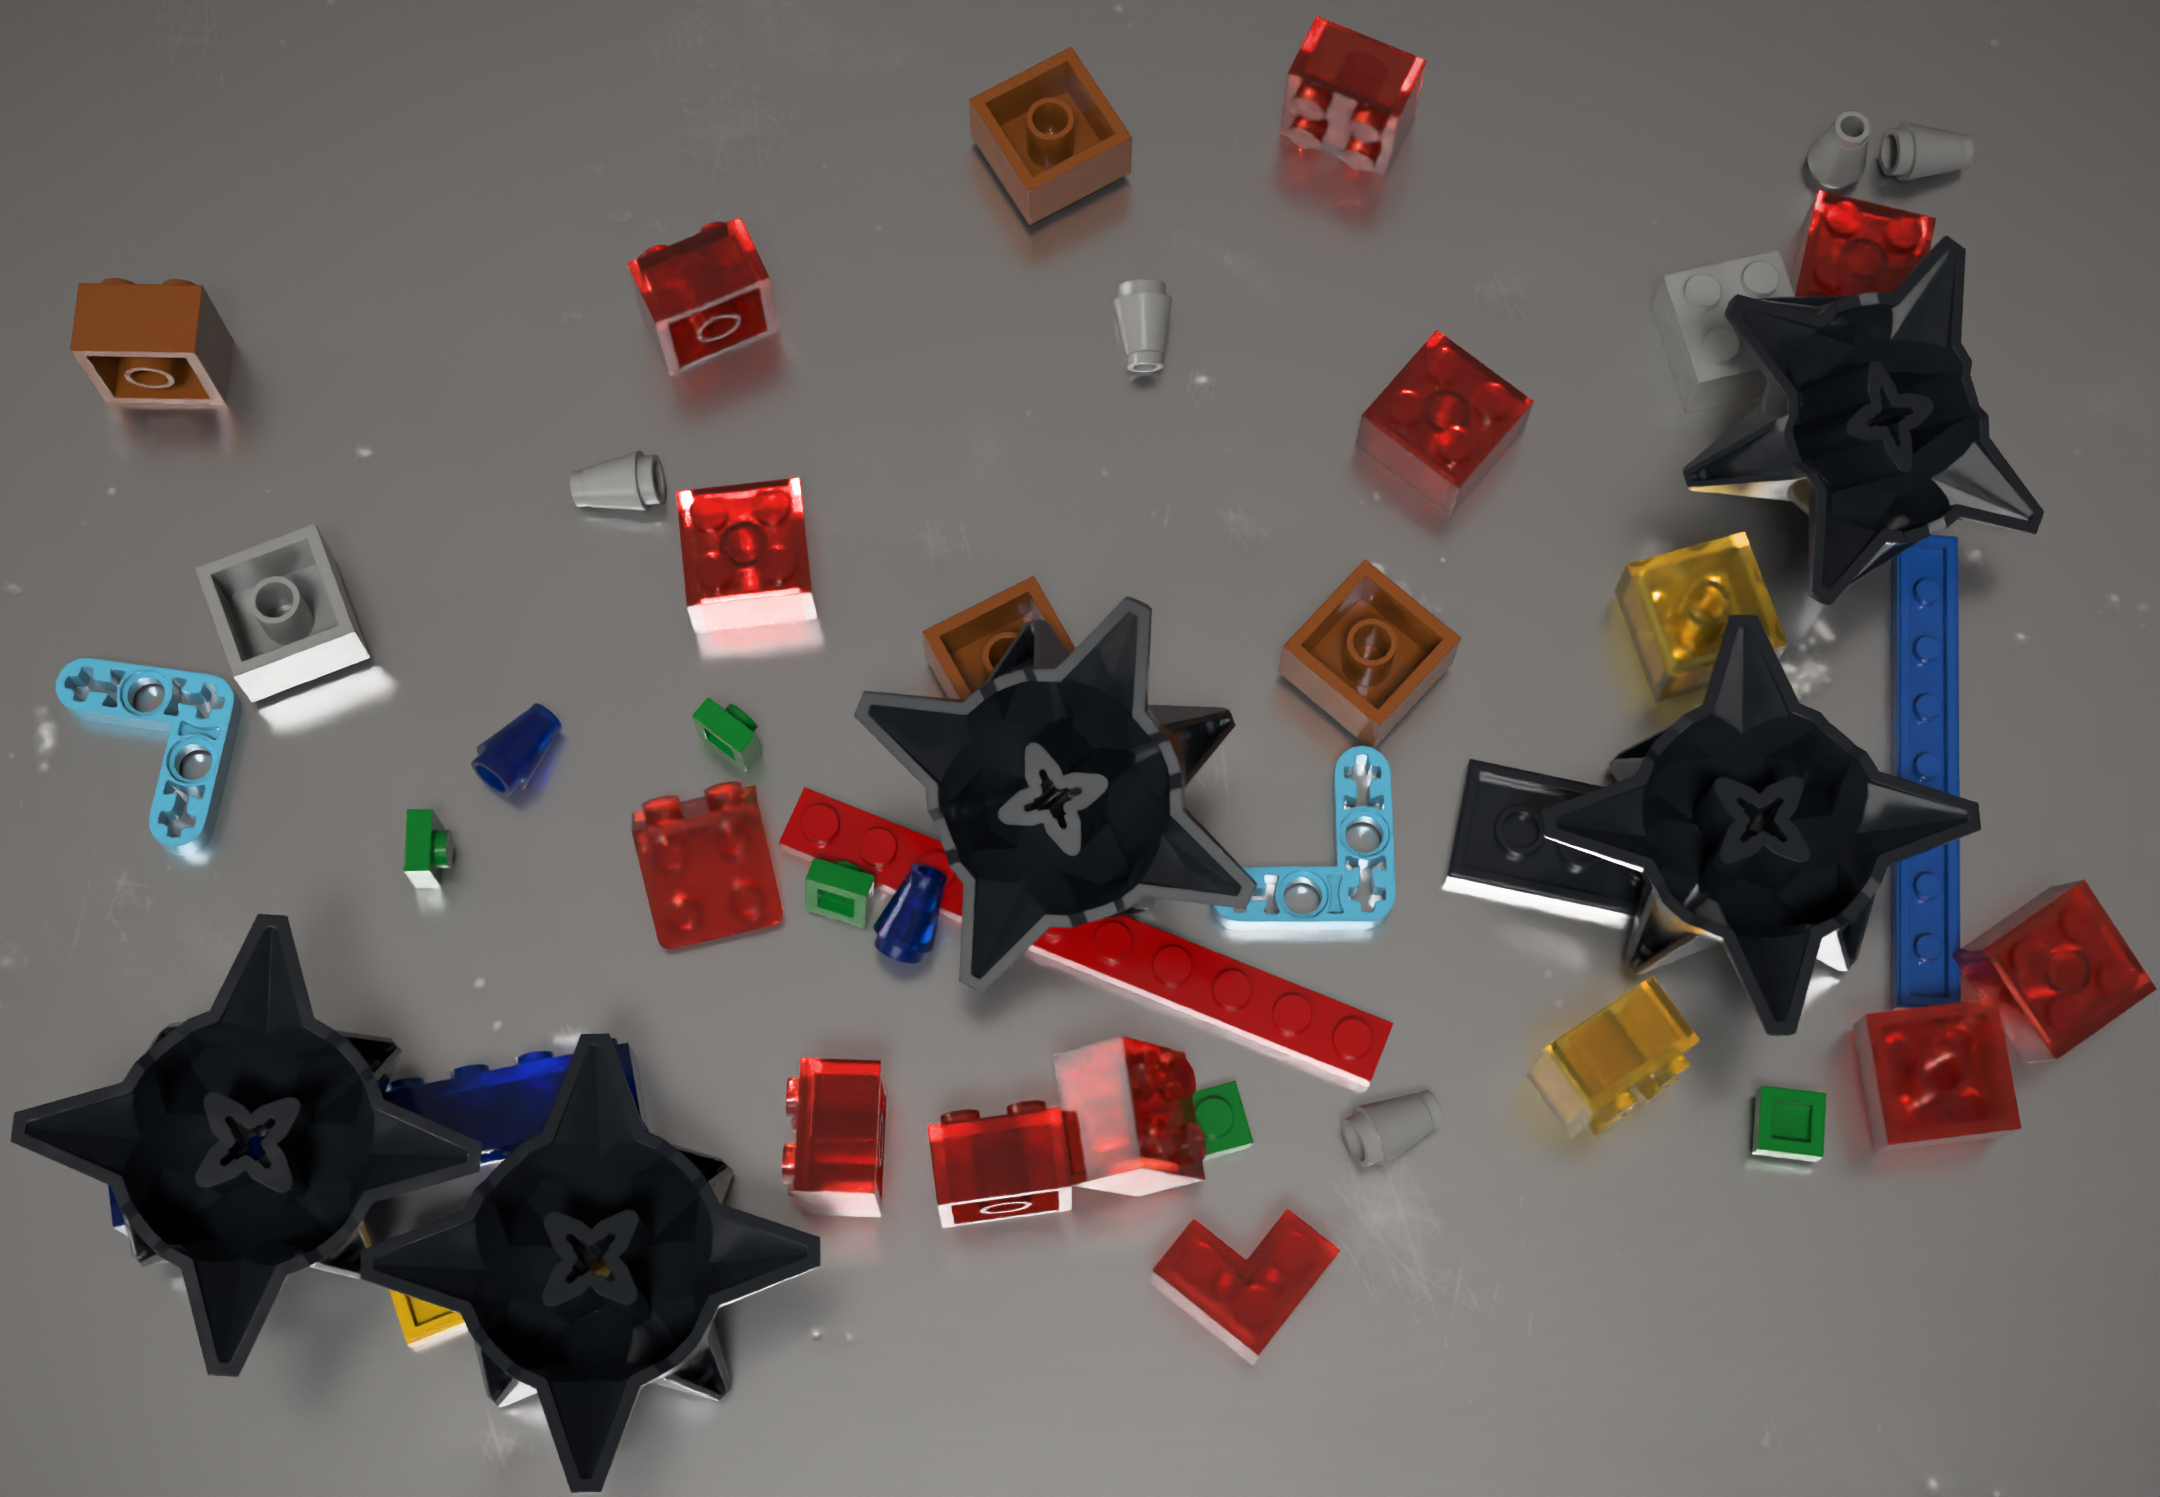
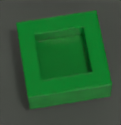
[692,697,762,772]
[403,809,453,888]
[805,858,875,928]
[1172,1081,1254,1164]
[1752,1085,1826,1162]

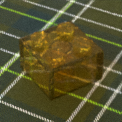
[1614,532,1788,702]
[1527,976,1701,1139]

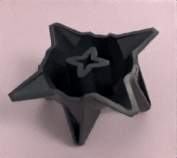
[1683,235,2044,605]
[854,596,1257,993]
[1542,615,1981,1036]
[10,914,482,1377]
[360,1033,821,1494]

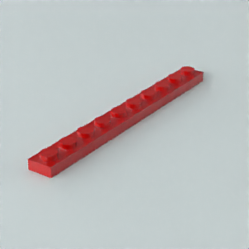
[779,787,1394,1087]

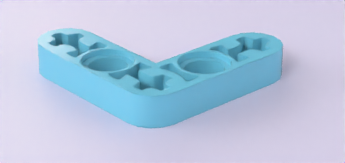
[55,658,242,856]
[1210,745,1396,930]

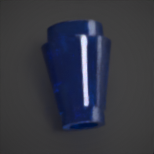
[471,703,562,796]
[874,863,947,964]

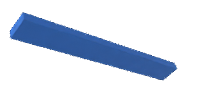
[1891,535,1961,1017]

